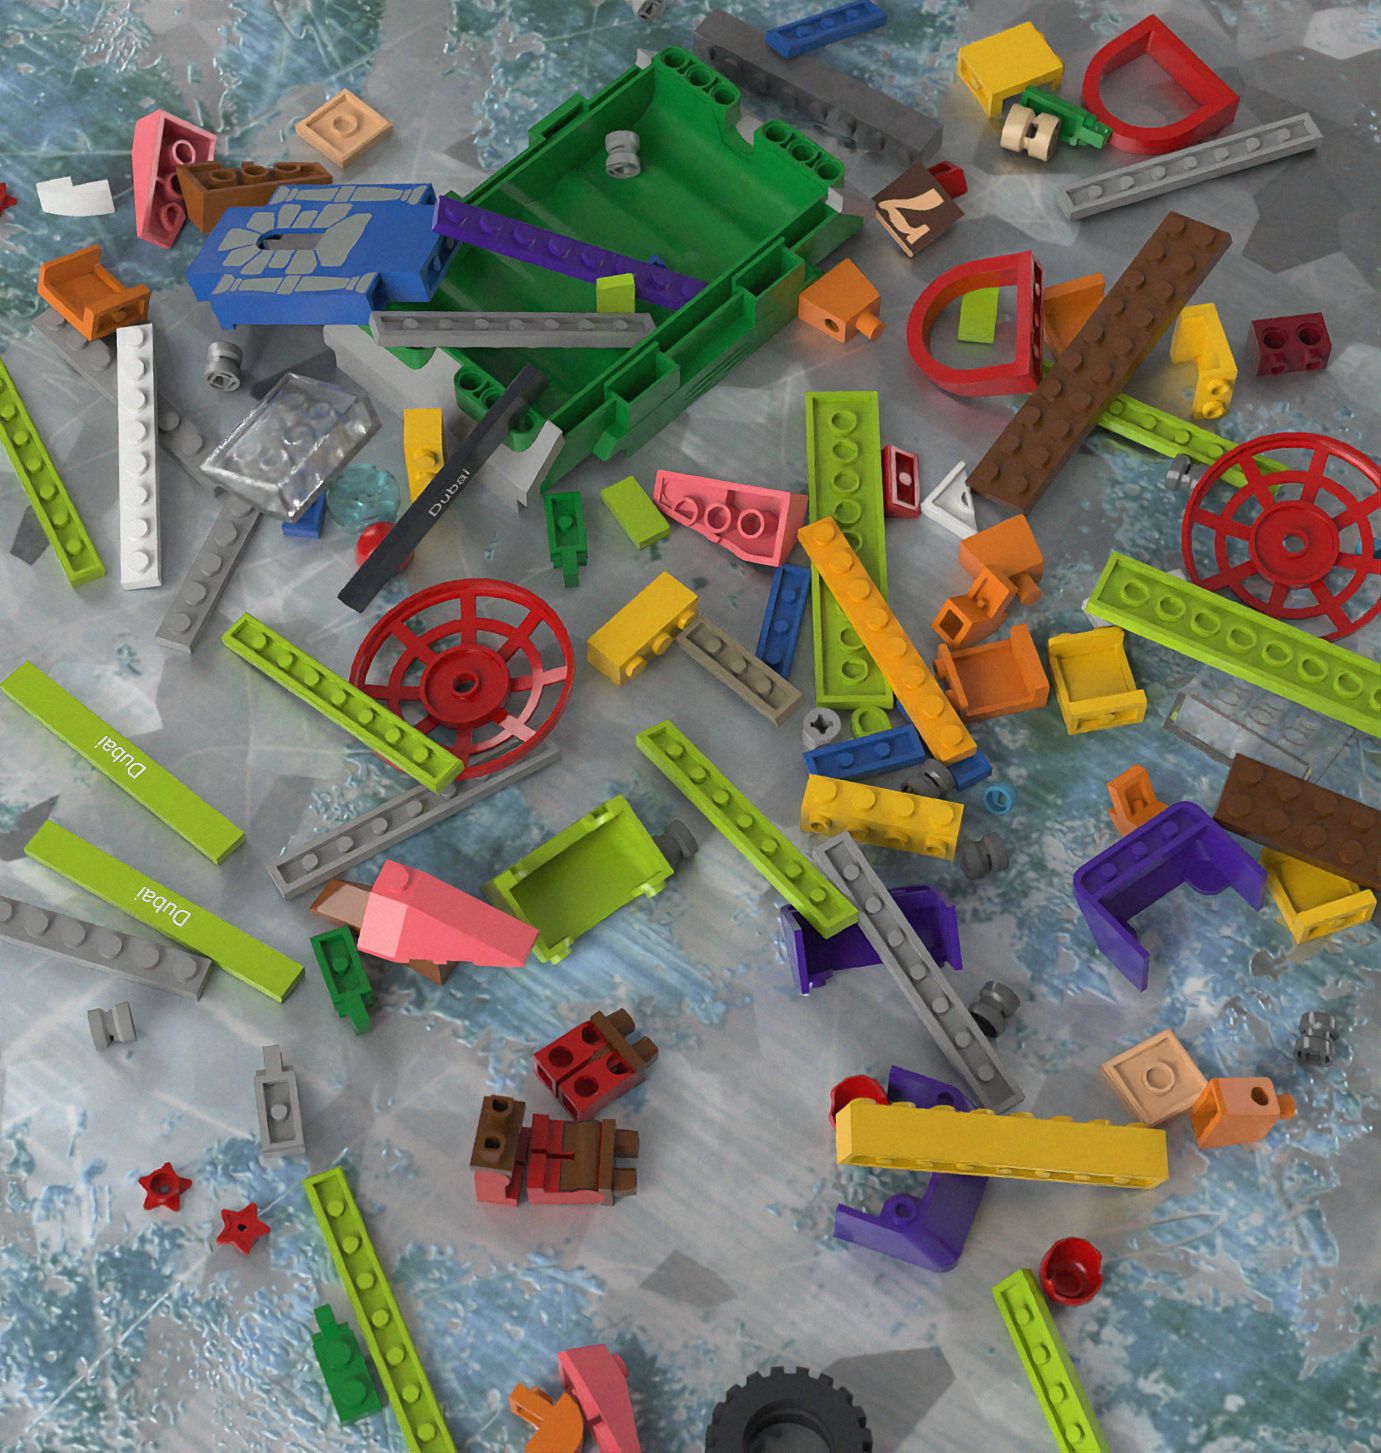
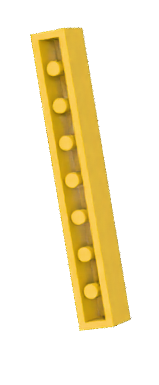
[836,1098,1169,1190]

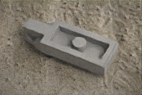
[254,1044,306,1159]

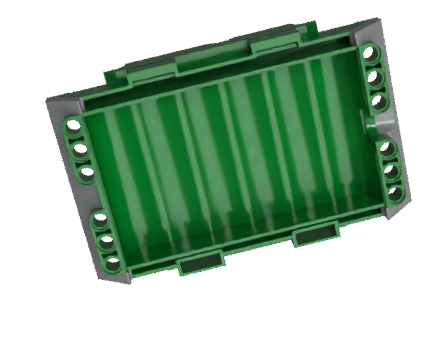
[323,46,876,514]

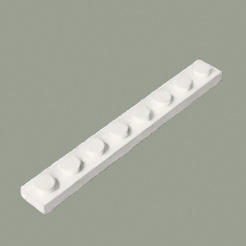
[117,324,162,590]

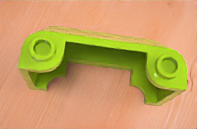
[480,793,674,965]

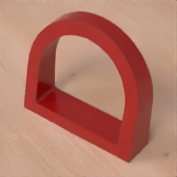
[1080,13,1240,155]
[906,250,1045,397]

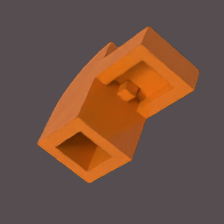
[930,564,1018,651]
[1106,764,1170,837]
[509,1383,585,1453]

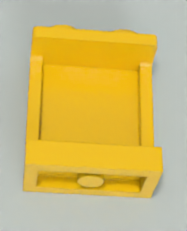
[956,21,1065,118]
[1169,302,1238,420]
[1045,626,1147,735]
[1258,846,1377,945]

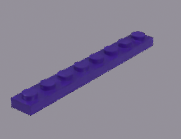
[432,195,709,311]

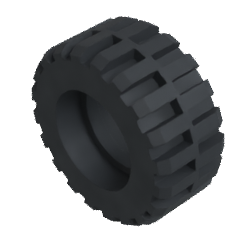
[705,1366,873,1453]

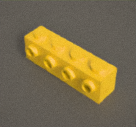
[800,774,964,861]

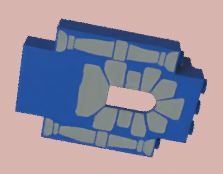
[185,183,463,330]

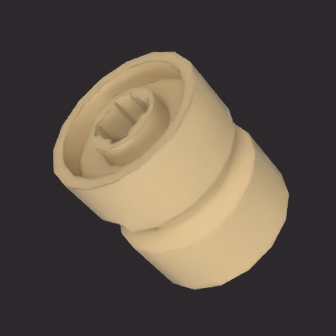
[1001,104,1062,161]

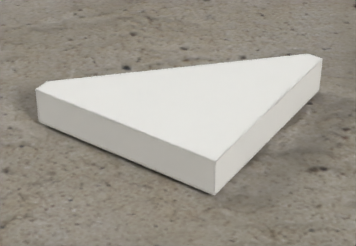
[920,461,978,539]

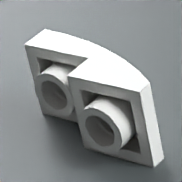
[36,176,115,216]

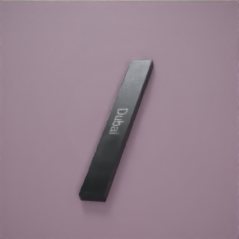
[337,362,552,613]

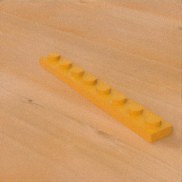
[797,516,977,767]

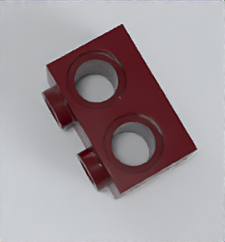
[1246,312,1332,377]

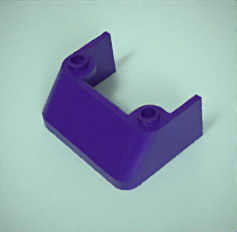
[1072,801,1268,992]
[780,884,963,994]
[833,1065,990,1273]

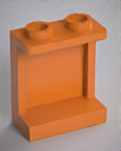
[37,244,151,342]
[1043,272,1106,361]
[932,623,1050,725]

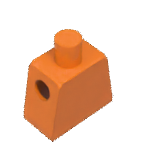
[798,258,885,343]
[958,513,1044,606]
[1188,1077,1295,1150]

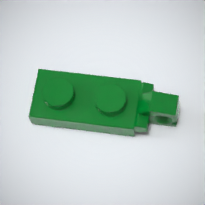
[1020,85,1113,149]
[543,491,588,588]
[310,925,374,1036]
[311,1303,383,1427]

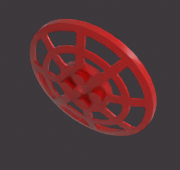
[1181,432,1381,643]
[349,578,576,781]

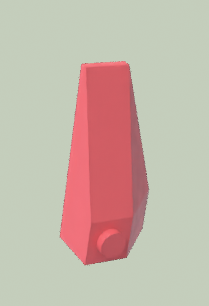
[132,109,217,250]
[652,470,809,567]
[357,859,539,967]
[557,1344,641,1453]

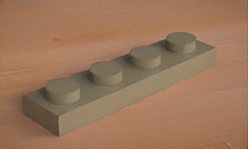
[675,613,806,728]

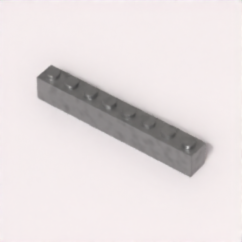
[693,7,943,169]

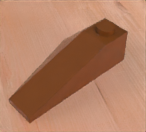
[176,161,333,234]
[309,878,460,986]

